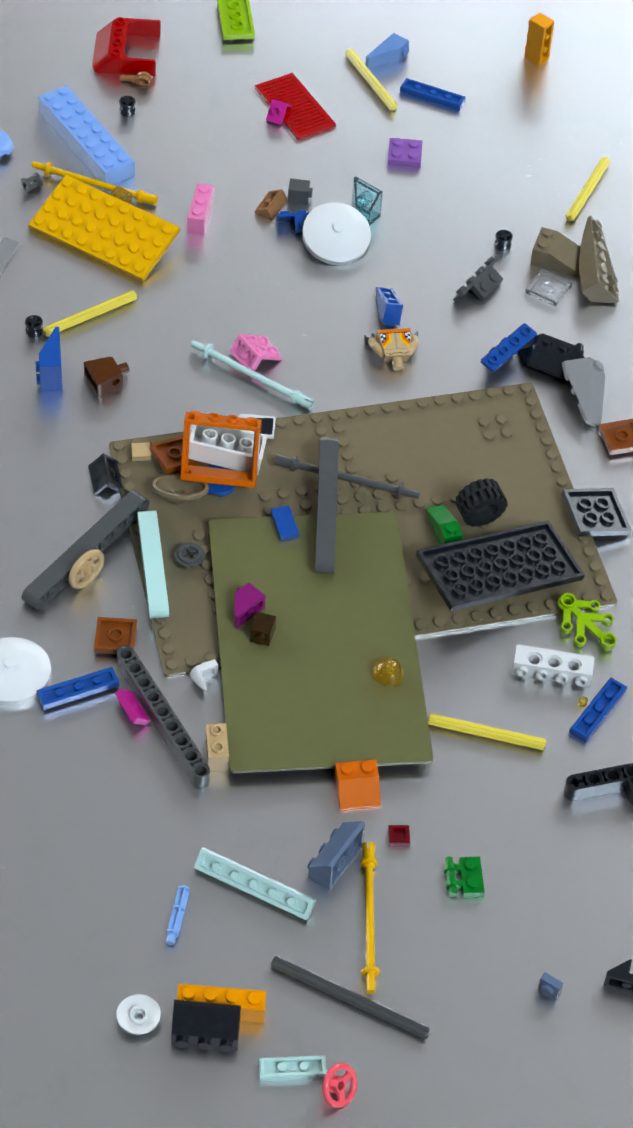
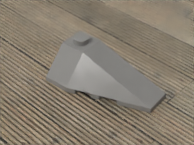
[562,357,605,429]

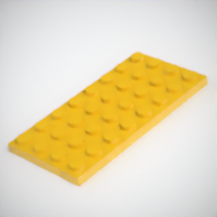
[28,175,180,282]

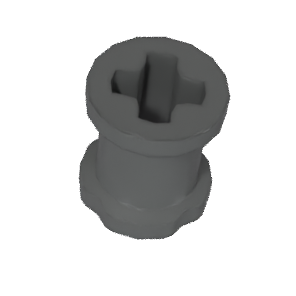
[21,173,43,193]

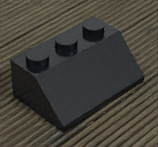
[171,1000,241,1052]

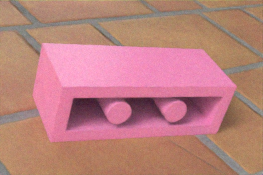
[187,183,214,235]

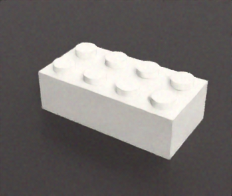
[189,425,267,475]

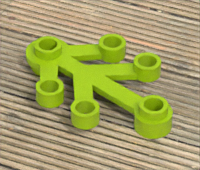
[558,593,617,650]

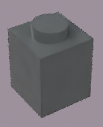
[288,178,313,204]

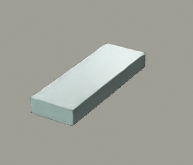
[259,1055,327,1081]

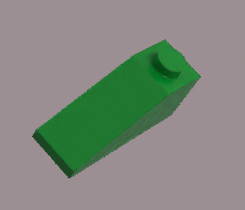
[426,505,463,545]

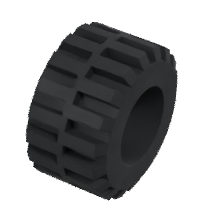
[455,478,508,527]

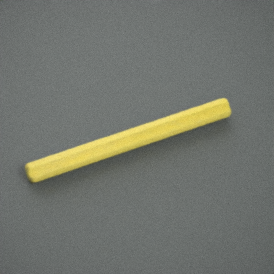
[345,48,398,111]
[565,157,610,222]
[42,290,137,337]
[428,713,546,750]

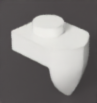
[190,659,218,690]

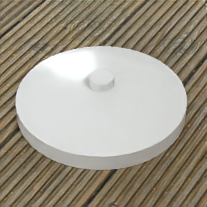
[302,202,371,265]
[0,637,51,706]

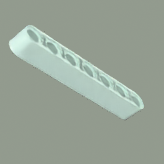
[137,510,169,619]

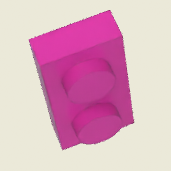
[115,689,151,726]

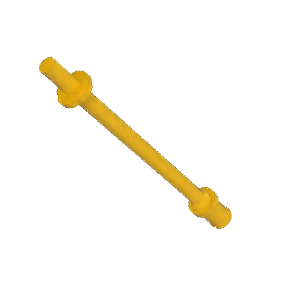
[31,161,159,206]
[361,842,380,994]

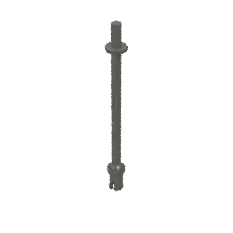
[275,454,420,499]

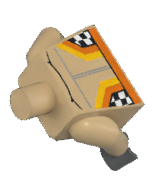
[364,328,419,371]

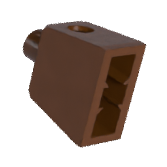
[84,357,130,397]

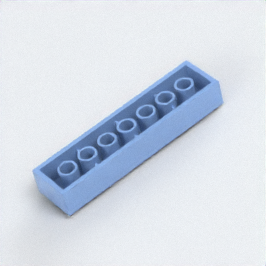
[38,85,135,185]

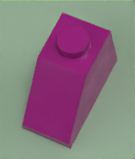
[234,582,266,629]

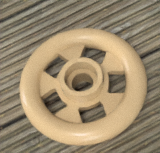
[69,549,104,589]

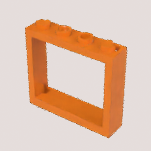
[180,411,262,488]

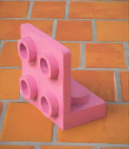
[229,334,283,371]

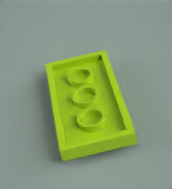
[217,0,255,40]

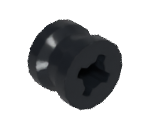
[119,96,136,117]
[494,230,513,251]
[25,315,43,338]

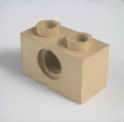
[206,723,229,772]

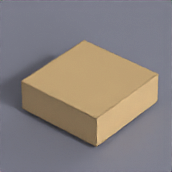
[131,442,151,461]

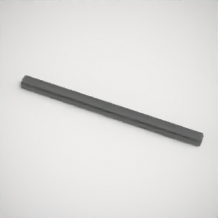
[271,956,430,1039]

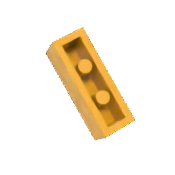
[524,13,555,66]

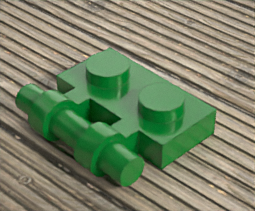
[443,856,485,898]

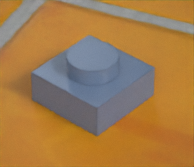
[538,972,563,1000]

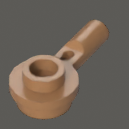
[120,71,152,86]

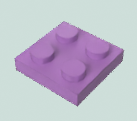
[388,138,422,168]

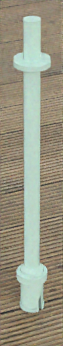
[191,340,315,410]

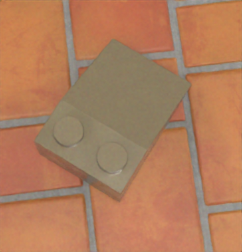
[530,227,580,277]

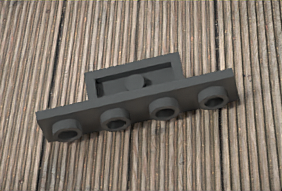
[453,254,503,302]

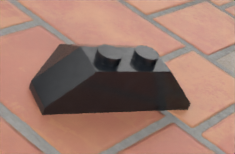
[517,333,584,378]

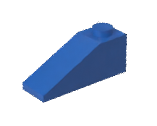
[375,287,403,327]

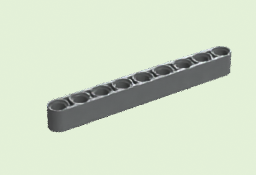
[315,438,339,574]
[21,490,150,610]
[117,646,210,789]

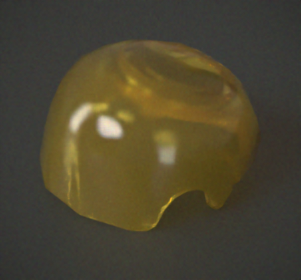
[372,657,404,687]

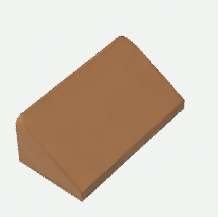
[255,189,287,219]

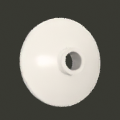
[116,994,161,1035]

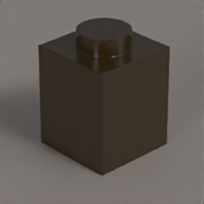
[250,612,276,646]

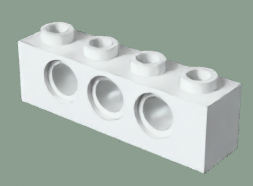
[512,644,595,687]

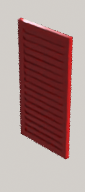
[255,73,336,140]

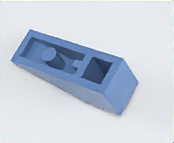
[365,33,409,70]

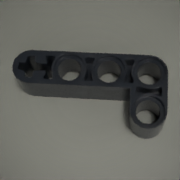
[564,763,633,805]

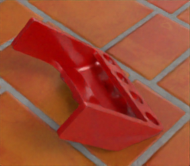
[92,17,161,76]

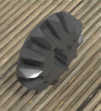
[174,543,205,569]

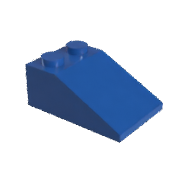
[35,327,63,392]

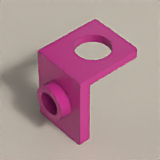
[266,99,292,125]

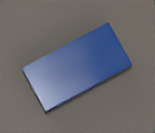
[271,505,299,541]

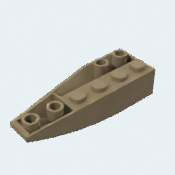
[579,215,619,303]

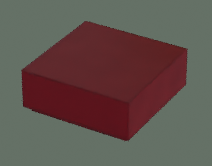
[388,825,410,847]

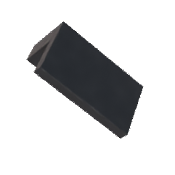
[88,453,123,495]

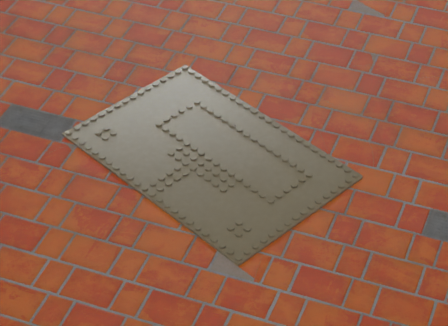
[109,383,617,677]

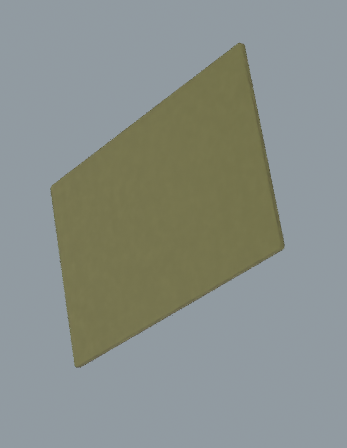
[209,512,433,773]

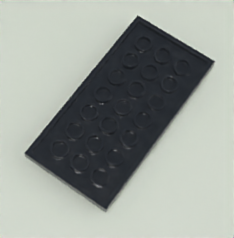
[416,520,585,612]

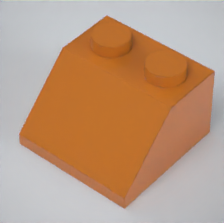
[334,759,381,811]

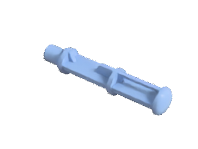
[166,885,190,946]

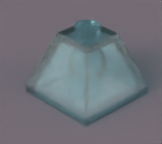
[352,176,383,226]

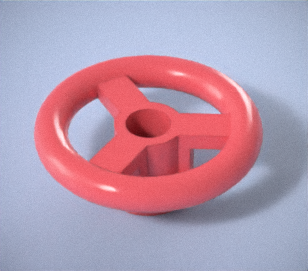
[322,1063,357,1108]

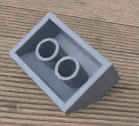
[307,821,365,890]

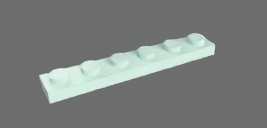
[194,848,316,920]

